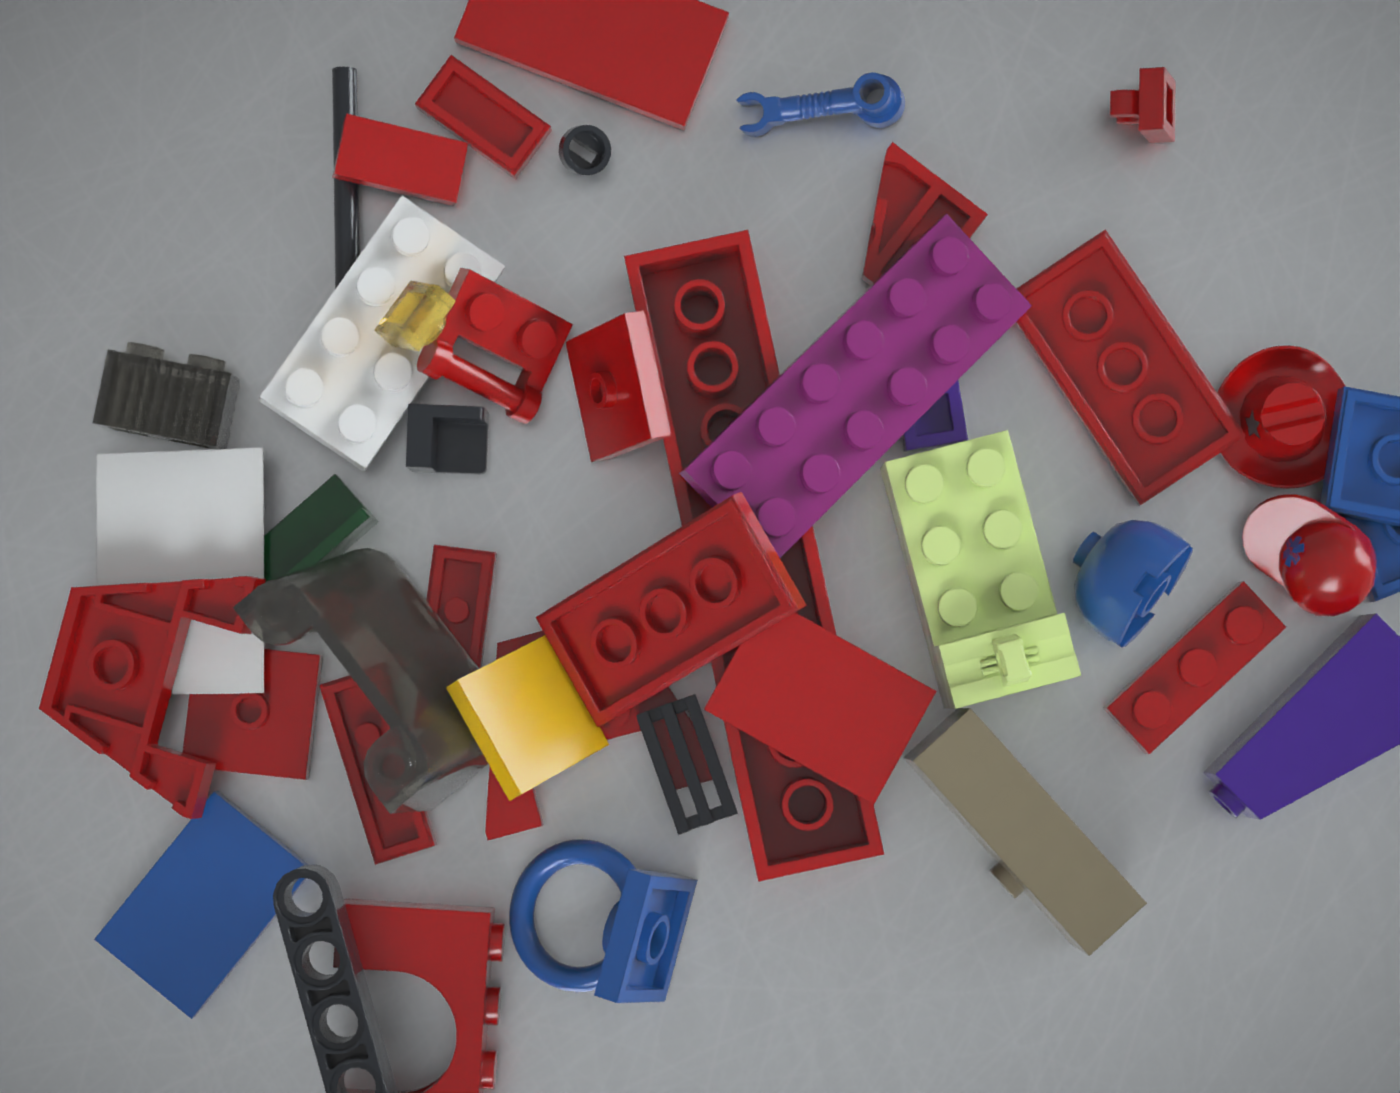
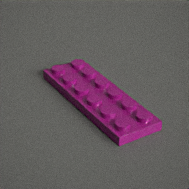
[679,214,1032,558]

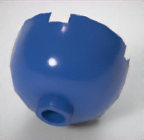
[1073,520,1193,648]

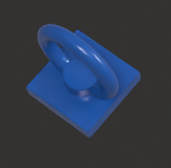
[509,839,698,1003]

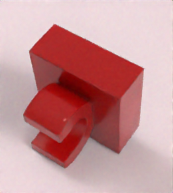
[1110,67,1176,143]

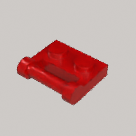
[417,268,573,424]

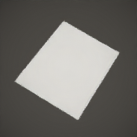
[96,447,264,694]

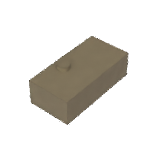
[903,708,1147,956]

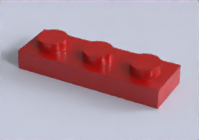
[1103,581,1286,754]

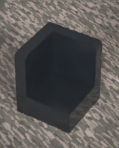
[406,404,489,475]

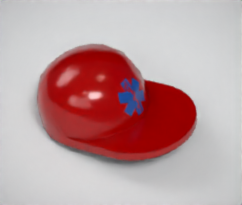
[1242,494,1376,616]

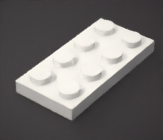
[259,196,505,472]

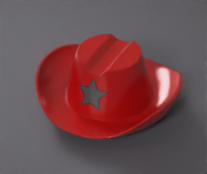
[1217,345,1346,489]

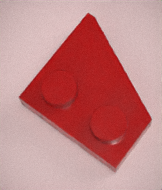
[861,142,988,286]

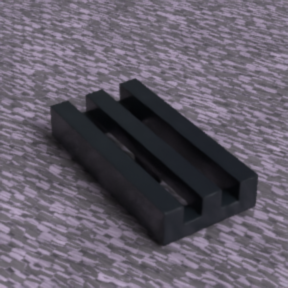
[636,694,738,835]

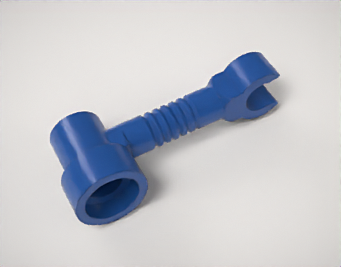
[736,72,905,137]

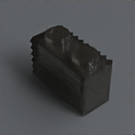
[92,342,240,449]

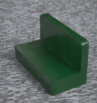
[264,474,379,604]

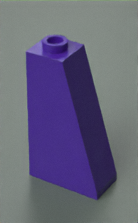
[1203,613,1400,820]

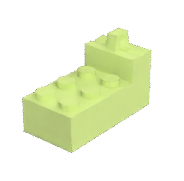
[880,430,1081,709]

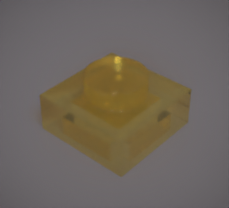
[374,281,456,352]

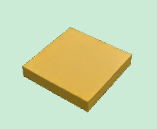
[446,635,609,801]

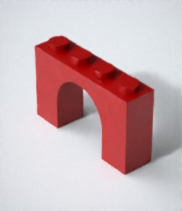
[333,899,505,1093]

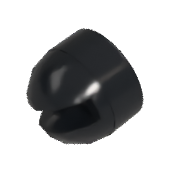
[559,125,611,175]

